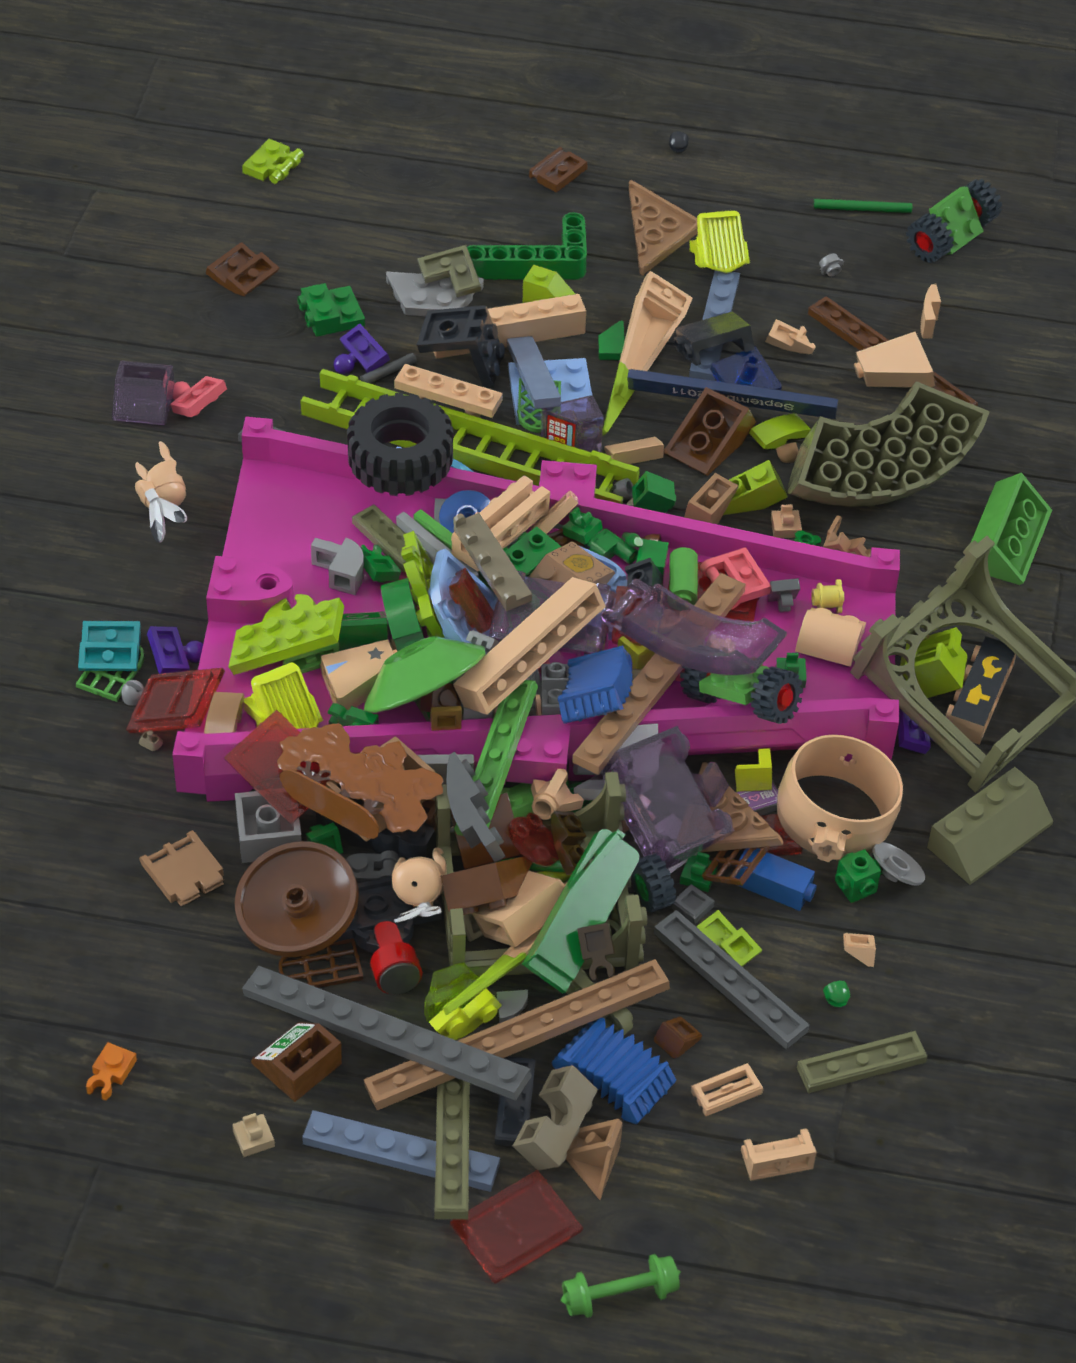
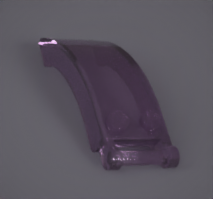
[601,579,787,675]

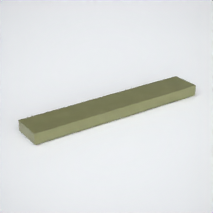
[435,1078,470,1219]

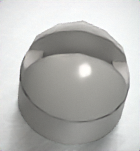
[121,680,145,706]

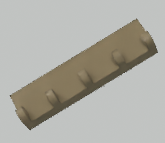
[453,513,532,612]

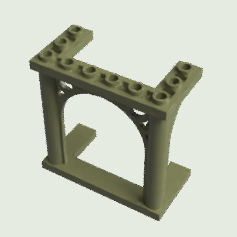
[850,536,1076,793]
[435,772,647,989]

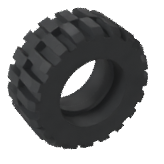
[347,393,453,496]

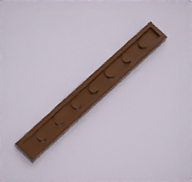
[808,296,978,406]

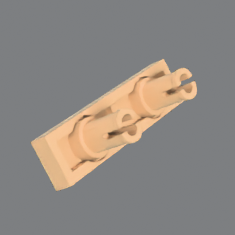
[394,364,503,418]

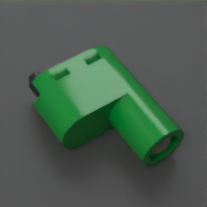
[584,528,638,564]

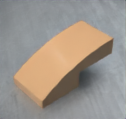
[921,284,941,339]

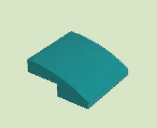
[78,621,141,671]

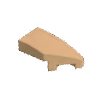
[765,319,816,354]

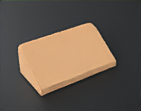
[604,437,664,464]

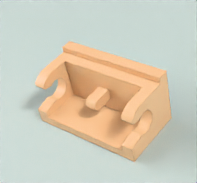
[741,1128,816,1181]

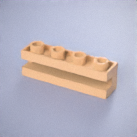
[451,475,550,571]

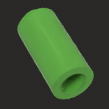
[669,547,698,609]

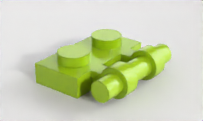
[242,139,304,184]

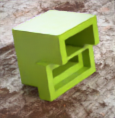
[900,627,967,698]

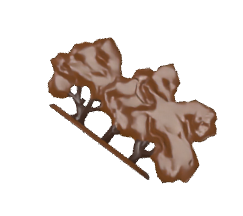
[277,723,443,839]

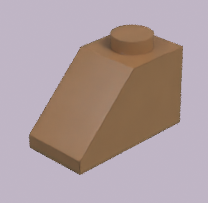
[684,473,738,524]

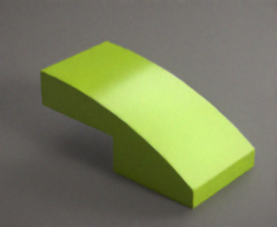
[749,413,811,449]
[696,910,762,967]

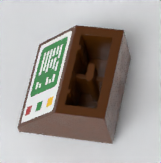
[251,1022,342,1102]

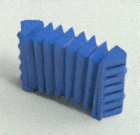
[557,646,633,724]
[551,1017,676,1124]

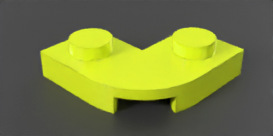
[429,988,502,1040]

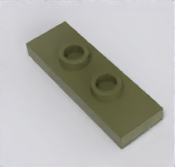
[352,504,406,572]

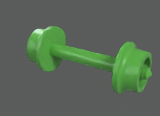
[561,1254,681,1318]

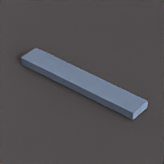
[507,336,561,409]

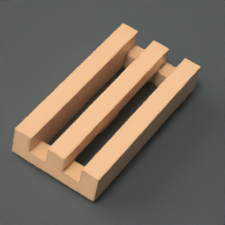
[531,491,578,534]
[691,1063,763,1116]

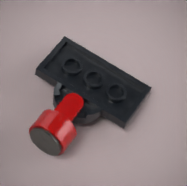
[335,876,443,994]

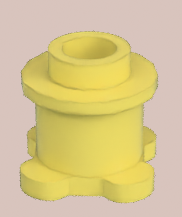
[811,579,844,613]

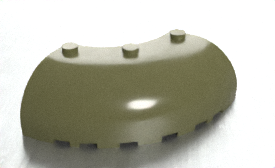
[788,381,990,507]

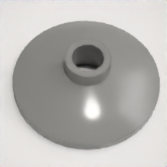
[872,842,925,886]

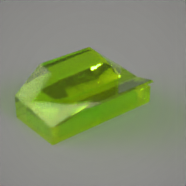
[424,962,482,1023]

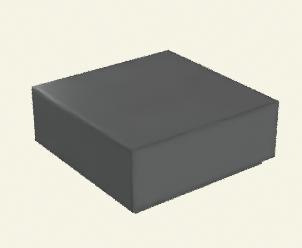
[671,884,715,925]

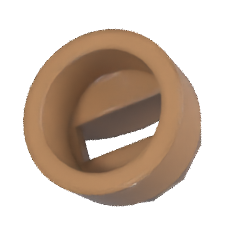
[776,442,799,463]

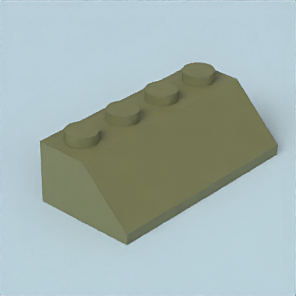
[927,767,1053,885]

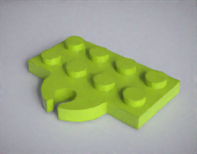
[401,531,445,638]
[228,594,344,675]

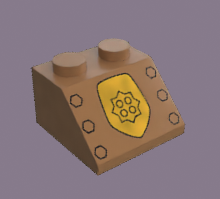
[529,542,615,596]

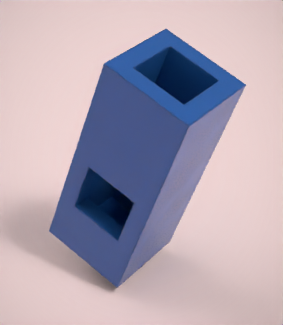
[735,848,817,911]

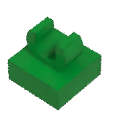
[562,507,603,544]
[776,653,807,688]
[306,823,343,854]
[680,852,718,892]

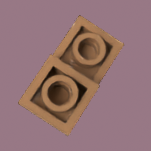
[204,692,245,734]

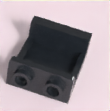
[674,311,755,366]

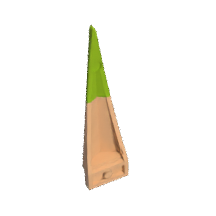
[602,271,692,436]
[443,881,568,1016]

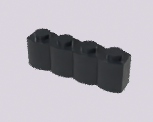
[316,812,435,860]

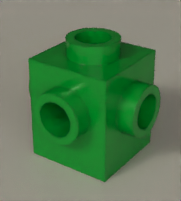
[835,849,881,903]

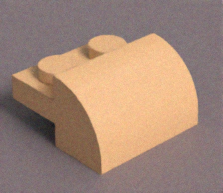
[795,607,866,667]

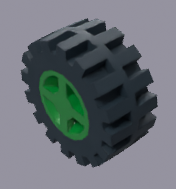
[631,853,676,913]

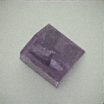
[112,361,175,425]

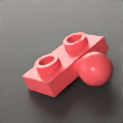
[170,376,227,418]

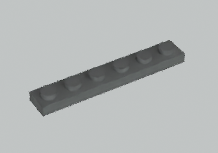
[654,910,809,1050]

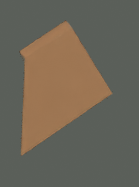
[566,1119,622,1200]

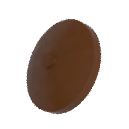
[235,841,359,957]

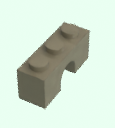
[513,1065,598,1171]

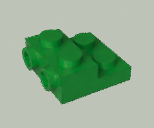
[298,283,365,337]

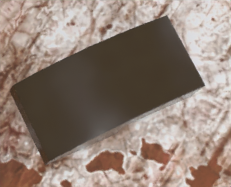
[551,811,590,875]

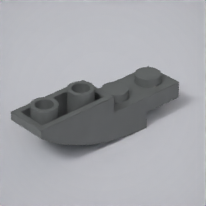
[446,752,505,862]

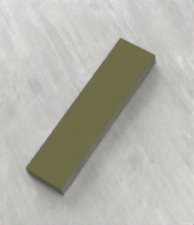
[797,1031,927,1093]

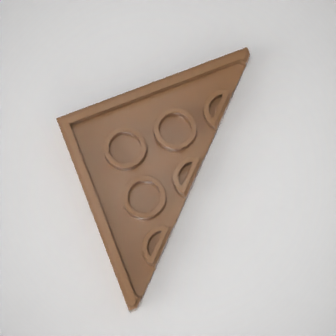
[629,180,698,275]
[674,762,783,854]

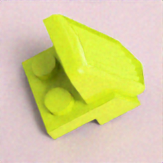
[689,211,750,273]
[243,663,323,731]

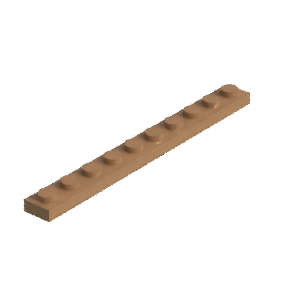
[572,573,746,775]
[364,959,670,1110]

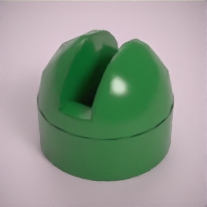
[823,981,850,1008]

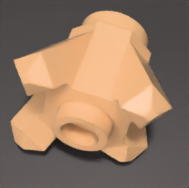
[531,769,584,820]

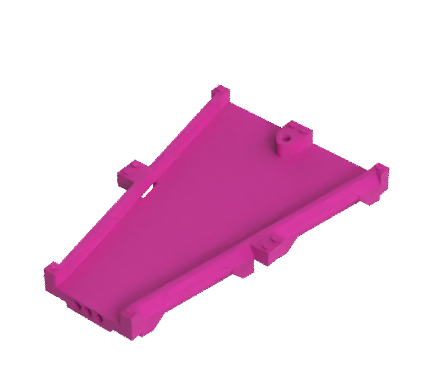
[173,417,900,802]

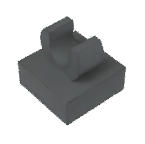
[767,578,800,612]

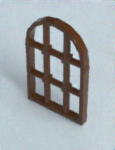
[702,846,770,886]
[279,938,363,988]

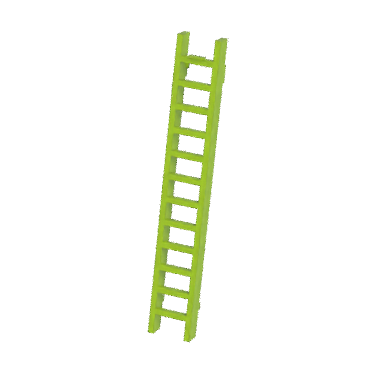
[301,369,639,504]

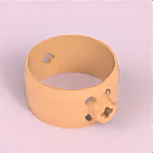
[777,735,903,862]

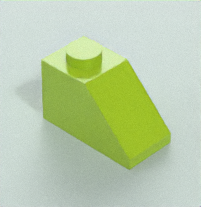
[523,265,575,303]

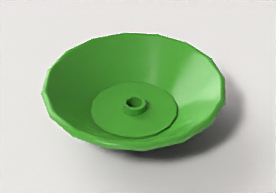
[364,636,485,713]

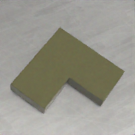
[417,245,481,298]

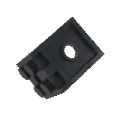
[417,305,505,388]

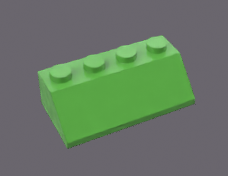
[971,473,1052,585]

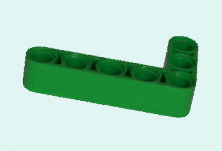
[467,212,587,280]

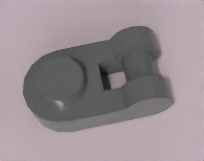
[346,851,399,883]

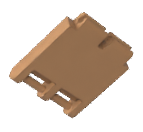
[139,830,224,906]

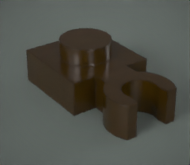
[577,922,615,981]

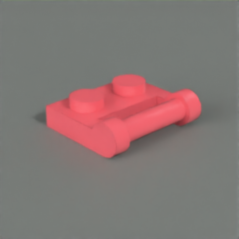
[700,547,771,610]

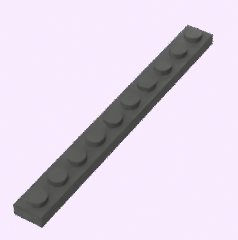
[242,966,532,1101]

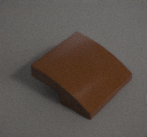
[206,242,279,296]
[450,793,523,870]

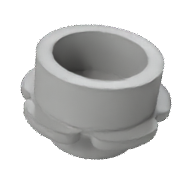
[819,254,844,276]

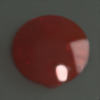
[508,813,559,866]

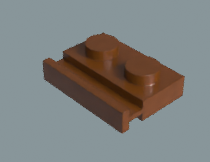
[529,147,587,193]

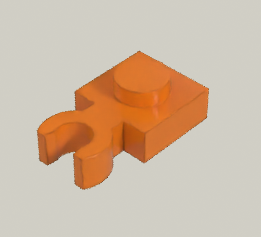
[86,1042,137,1101]

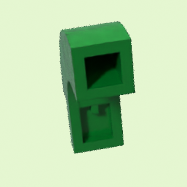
[381,578,425,651]

